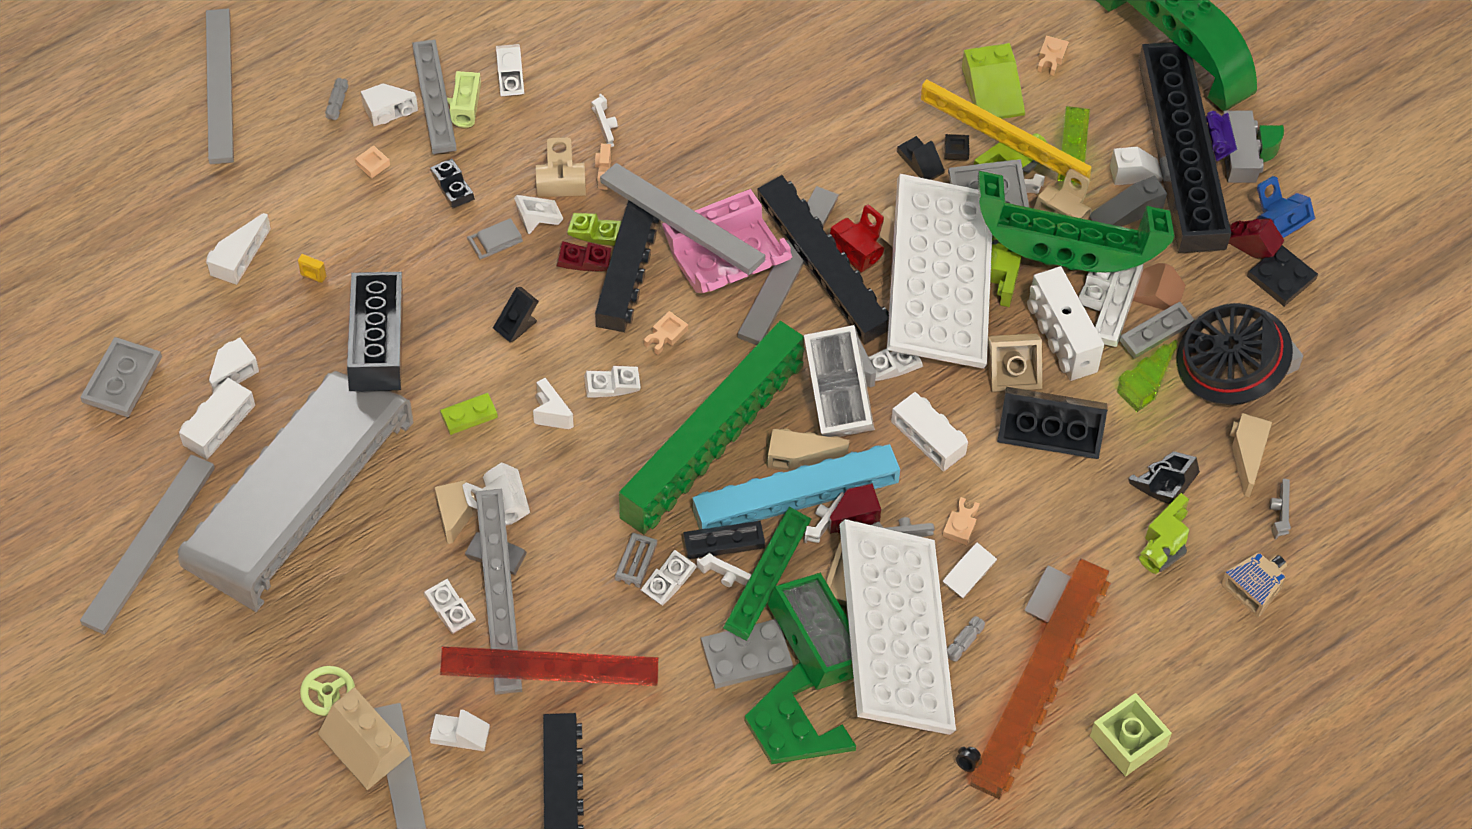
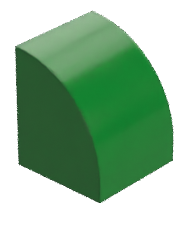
[1256,125,1284,162]

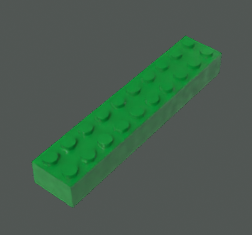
[619,321,805,535]

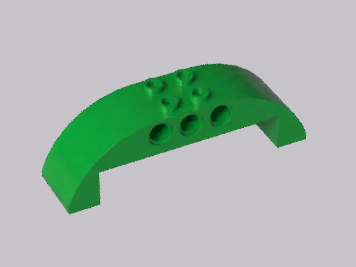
[1096,0,1257,111]
[978,171,1174,272]

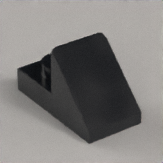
[897,136,945,180]
[493,287,539,342]

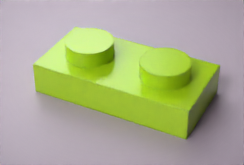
[440,393,498,435]

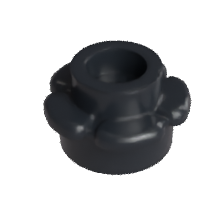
[956,747,982,772]

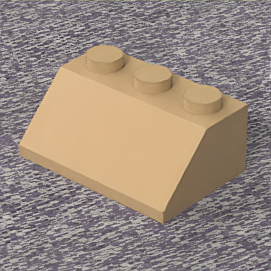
[318,687,410,790]

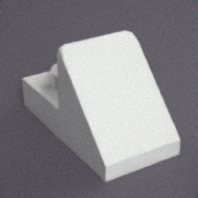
[514,195,563,234]
[533,378,574,429]
[430,710,490,751]

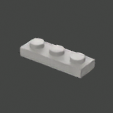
[1119,302,1195,359]

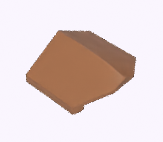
[1133,263,1186,310]

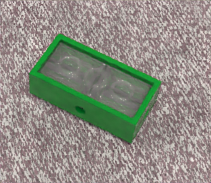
[767,572,854,690]

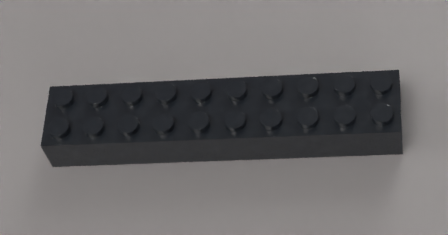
[1138,42,1231,253]

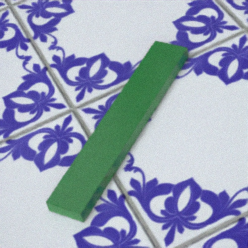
[723,507,812,641]

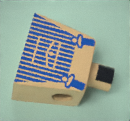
[1221,553,1287,618]

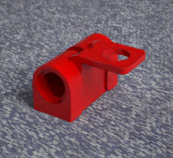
[829,204,884,273]

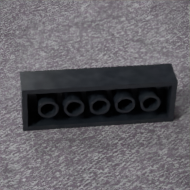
[347,272,403,392]

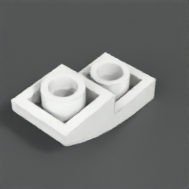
[1079,272,1114,311]
[869,349,923,381]
[584,366,641,398]
[943,543,997,599]
[641,550,697,606]
[424,579,476,634]

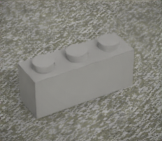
[1223,111,1264,183]

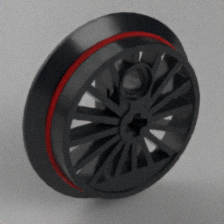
[1176,303,1293,405]

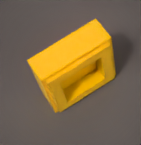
[298,254,327,283]

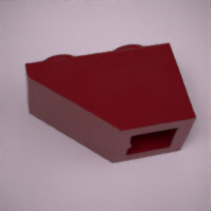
[1228,218,1285,258]
[829,483,882,534]

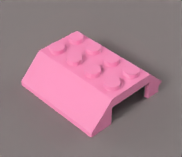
[662,189,792,293]

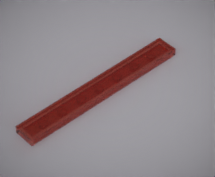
[440,646,659,686]

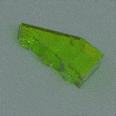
[1117,339,1178,412]

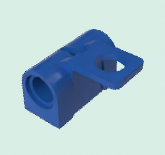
[1257,176,1315,238]

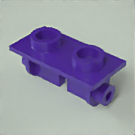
[1206,111,1237,161]

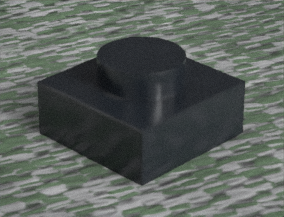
[945,134,970,160]

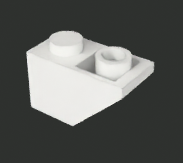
[496,44,524,96]
[361,84,418,126]

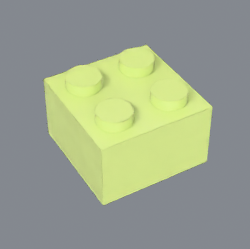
[1090,693,1172,777]

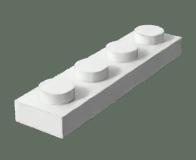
[1095,264,1143,347]

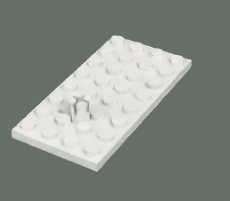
[887,174,992,369]
[840,519,956,735]

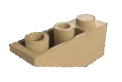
[767,429,849,471]

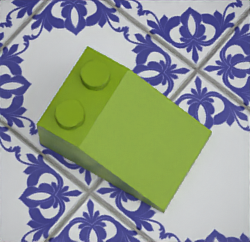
[962,43,1025,119]

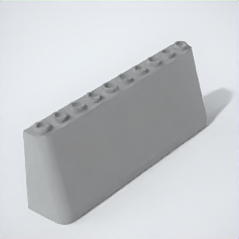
[178,371,413,612]

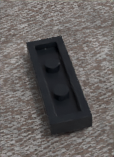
[683,521,765,560]

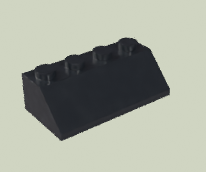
[997,387,1108,459]

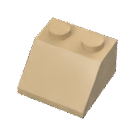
[987,334,1042,392]

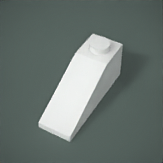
[206,213,271,285]

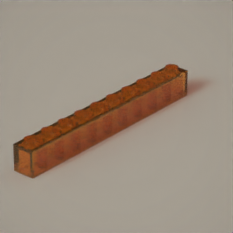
[970,558,1111,800]

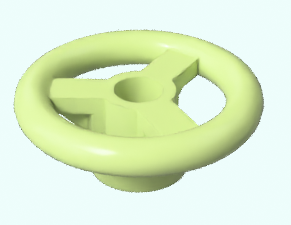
[300,666,355,716]

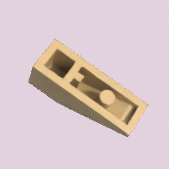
[1230,413,1272,498]

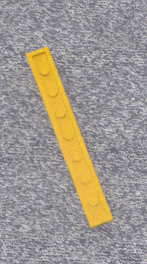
[921,79,1092,186]

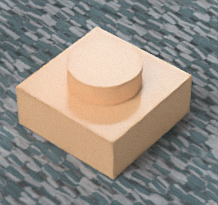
[355,146,390,178]

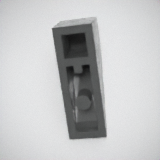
[1089,176,1167,227]

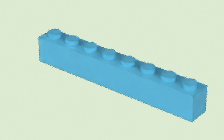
[693,444,900,530]

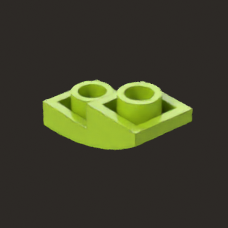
[567,213,622,246]

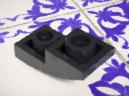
[430,159,475,208]

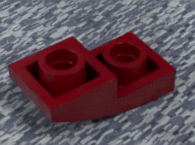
[556,241,612,271]

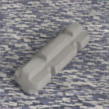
[325,78,348,120]
[947,616,985,662]

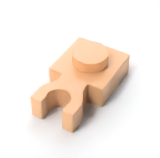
[1037,35,1069,76]
[595,143,612,190]
[644,311,688,355]
[943,497,980,545]

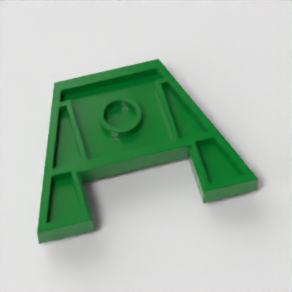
[744,662,856,765]

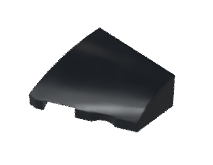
[1129,451,1200,504]

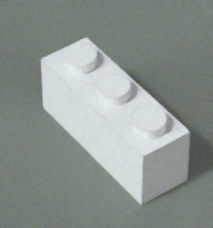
[179,378,255,460]
[891,392,968,472]

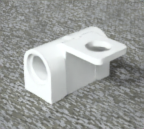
[462,462,530,525]

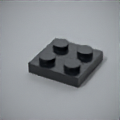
[1247,245,1318,307]

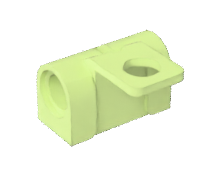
[447,71,481,128]

